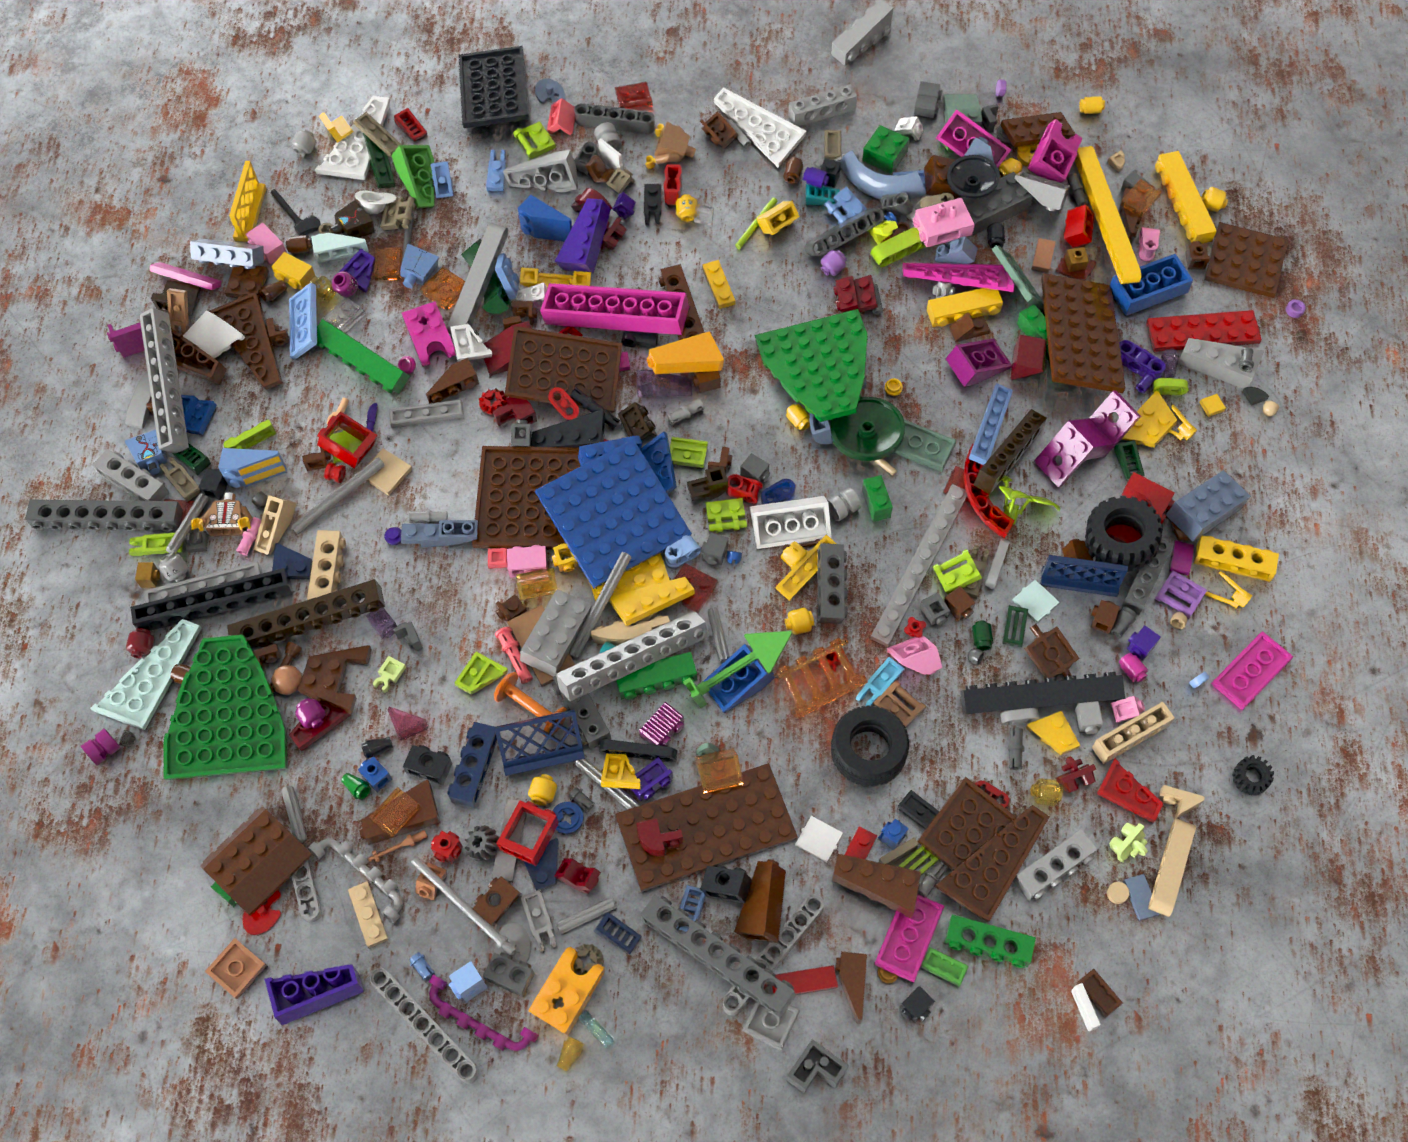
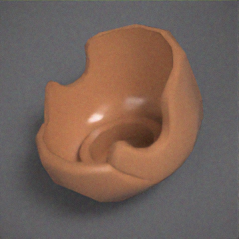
[271,665,302,695]

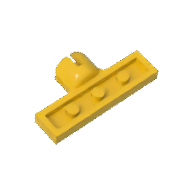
[775,534,837,601]

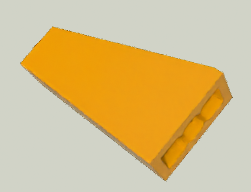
[647,331,724,374]

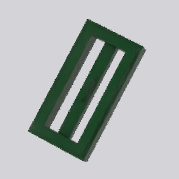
[1002,605,1028,647]

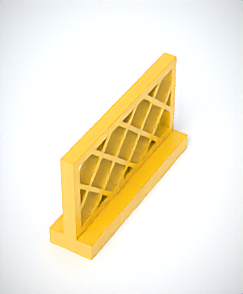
[229,160,267,242]

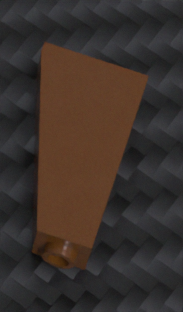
[359,780,441,845]
[734,859,786,943]

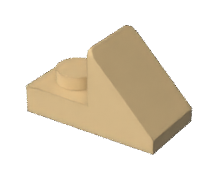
[1158,785,1205,819]

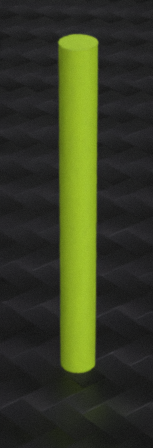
[735,197,778,249]

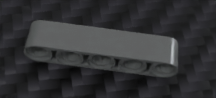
[574,103,655,134]
[805,208,884,256]

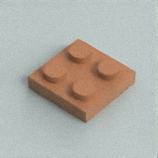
[204,938,267,999]

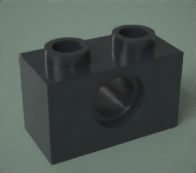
[403,745,453,785]
[700,865,752,903]

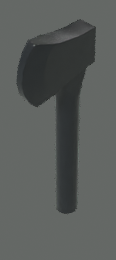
[270,189,321,236]

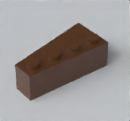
[171,328,227,385]

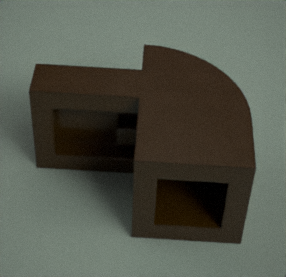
[687,465,728,501]

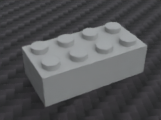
[520,589,592,677]

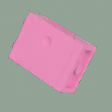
[913,198,975,248]

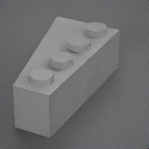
[831,0,893,65]
[1178,338,1264,389]

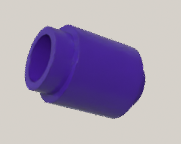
[803,167,829,189]

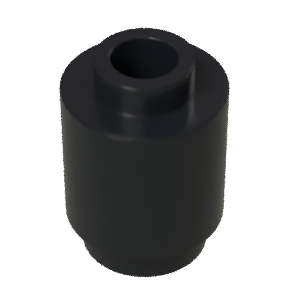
[987,222,1005,249]

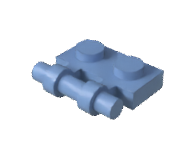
[824,186,867,224]

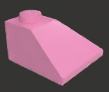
[887,635,942,675]

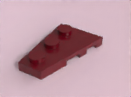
[289,700,351,752]

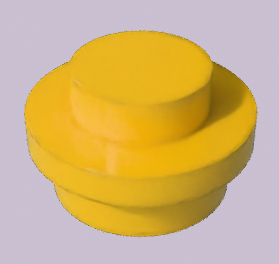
[884,378,903,396]

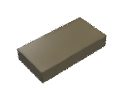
[824,130,841,160]

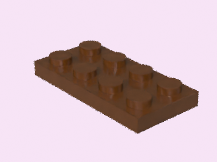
[1000,112,1075,147]

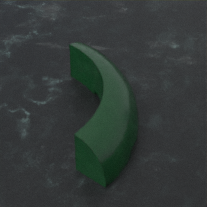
[461,238,512,314]

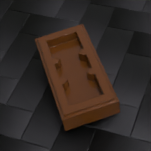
[1077,968,1123,1017]

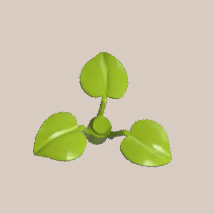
[999,476,1061,524]

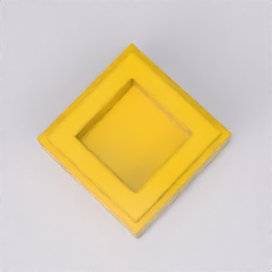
[1199,394,1226,417]

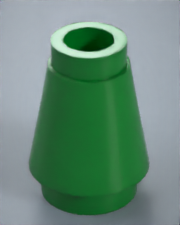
[341,773,371,800]

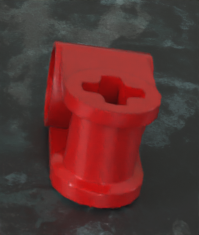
[726,474,763,504]

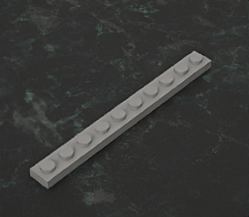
[870,484,967,647]

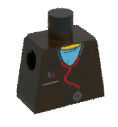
[330,200,375,238]

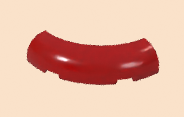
[964,444,1015,539]

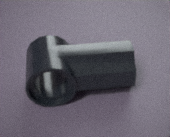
[621,331,658,348]

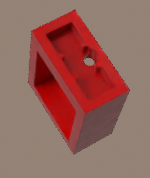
[317,411,378,469]
[496,800,559,866]

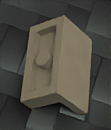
[879,837,926,870]

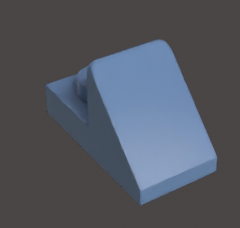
[431,161,453,198]

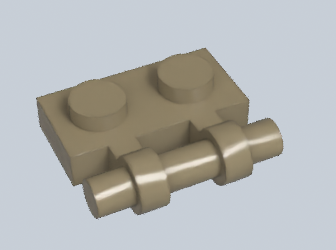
[380,197,415,231]

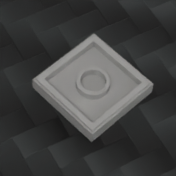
[742,1001,800,1051]

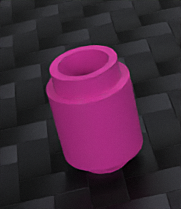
[1119,653,1148,683]

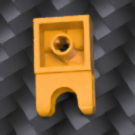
[528,947,605,1036]

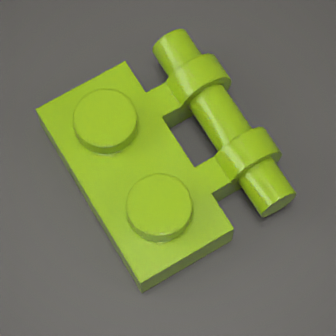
[705,498,747,533]

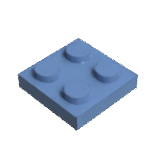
[495,253,520,300]

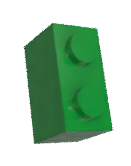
[862,475,893,522]

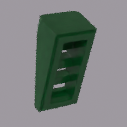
[1114,440,1145,480]
[172,443,211,476]

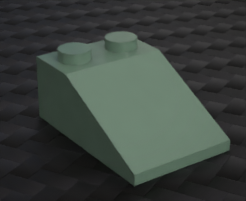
[943,94,982,127]

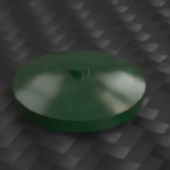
[830,397,905,461]

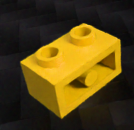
[756,201,800,235]

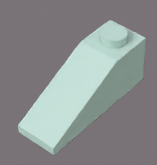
[311,233,369,263]

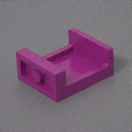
[107,312,145,358]

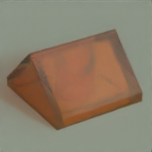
[694,748,743,793]

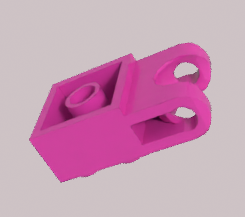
[1027,119,1082,183]
[402,301,456,367]

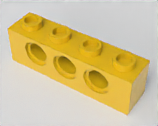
[1193,535,1279,582]

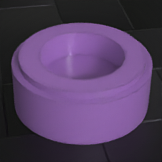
[996,79,1007,97]
[1286,300,1306,318]

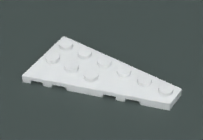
[714,88,806,168]
[315,96,390,180]

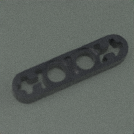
[599,739,678,762]

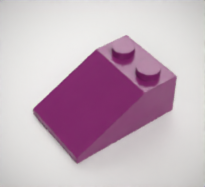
[946,338,1012,387]

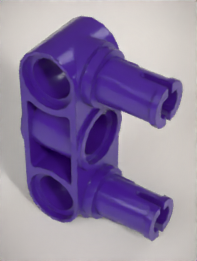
[1119,340,1166,393]

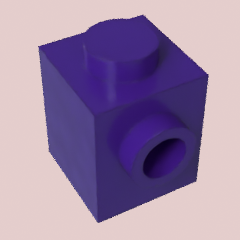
[1127,625,1161,661]

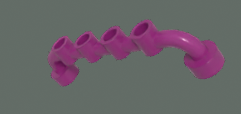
[429,975,539,1051]

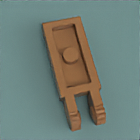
[167,288,189,336]

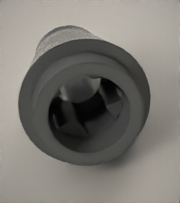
[1111,607,1137,637]

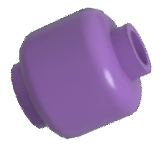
[821,250,847,276]

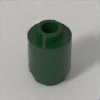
[972,620,994,651]

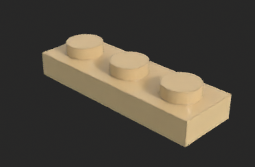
[348,881,389,948]

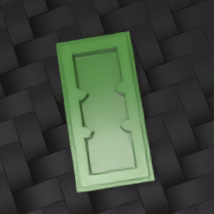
[920,947,969,987]

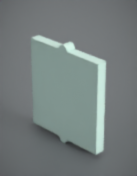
[1013,580,1059,623]

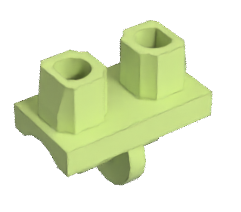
[1110,822,1148,863]

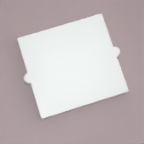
[598,138,623,170]
[795,816,843,863]

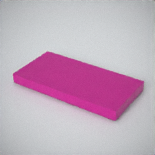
[1211,631,1294,710]
[874,894,944,983]

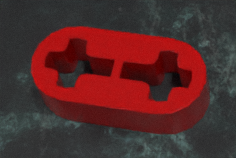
[975,781,1009,808]

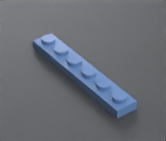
[968,383,1013,465]

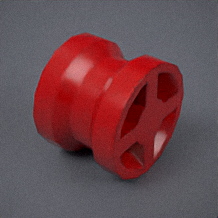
[324,462,346,483]

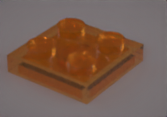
[420,267,465,311]

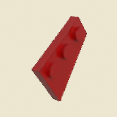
[1097,758,1164,823]

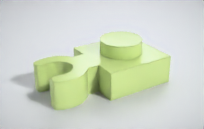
[373,656,406,693]

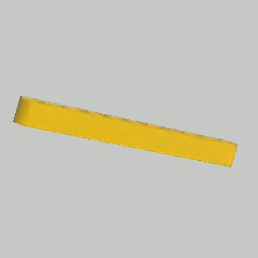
[1074,146,1141,284]

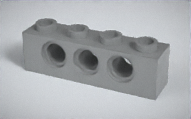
[788,84,857,127]
[92,449,169,501]
[1013,829,1097,901]

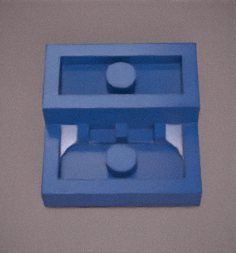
[181,395,217,435]

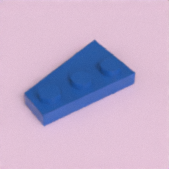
[640,432,677,494]

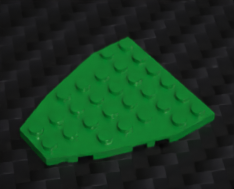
[755,309,868,422]
[164,635,287,780]

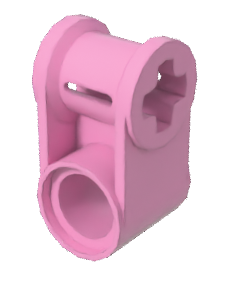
[1139,227,1160,261]

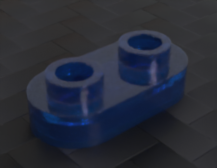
[761,479,795,505]

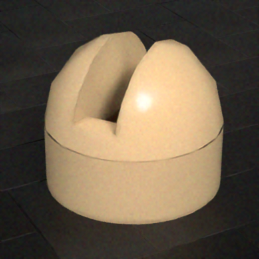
[1263,401,1279,417]
[1170,612,1187,629]

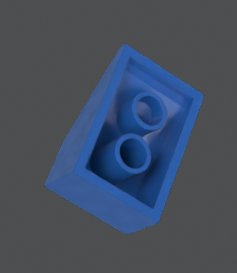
[518,195,572,242]
[704,644,776,713]

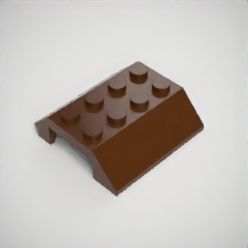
[200,807,312,916]

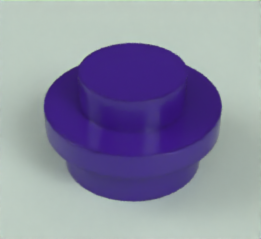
[384,527,401,546]

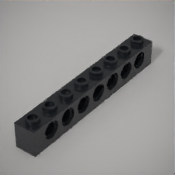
[130,568,293,631]

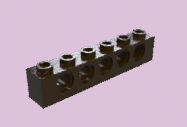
[974,409,1047,495]

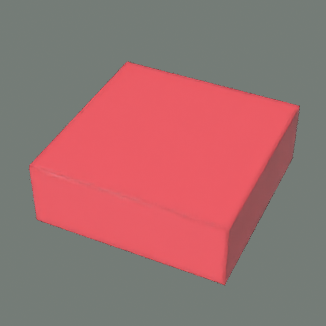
[488,548,508,569]

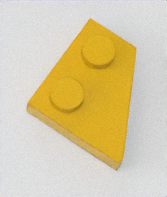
[1026,710,1080,755]

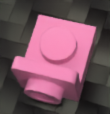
[1111,696,1145,723]

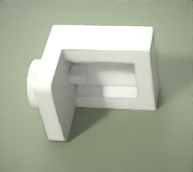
[895,117,924,141]

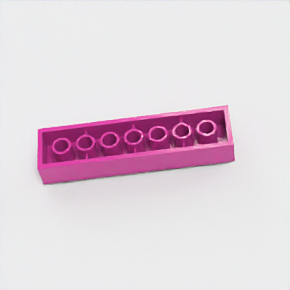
[540,283,689,335]

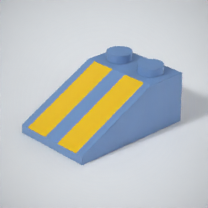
[218,448,287,488]

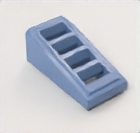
[679,885,706,932]

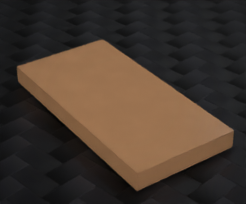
[507,605,575,687]

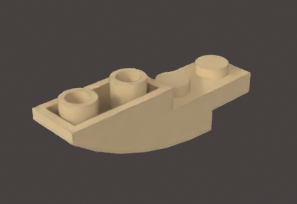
[591,615,670,646]

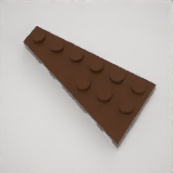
[209,292,283,390]

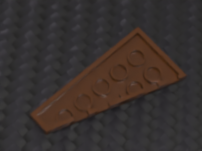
[934,805,1050,922]

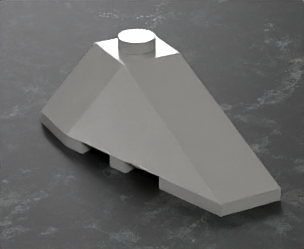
[503,149,578,192]

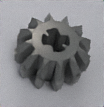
[464,825,499,861]

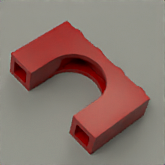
[1106,472,1175,543]

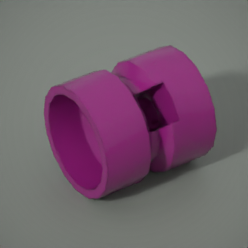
[81,728,121,766]

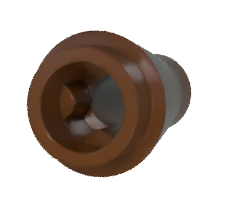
[259,280,287,303]

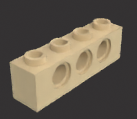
[307,530,346,600]
[1092,702,1175,765]

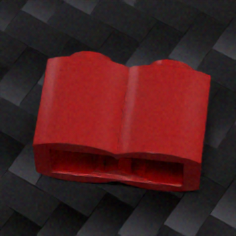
[664,164,682,205]

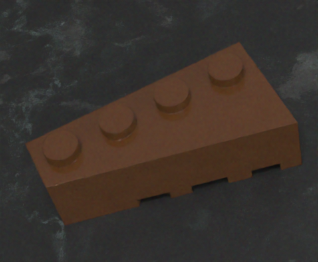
[832,854,921,919]

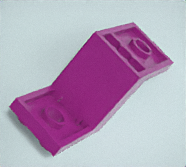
[1034,391,1142,487]

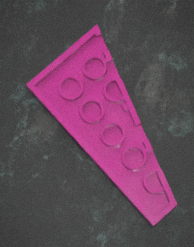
[902,263,1014,292]

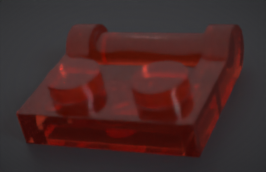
[615,82,653,109]

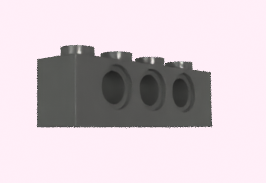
[1121,539,1174,615]
[817,543,848,624]

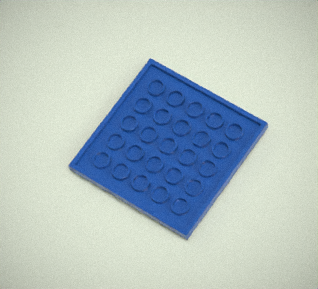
[535,439,692,589]

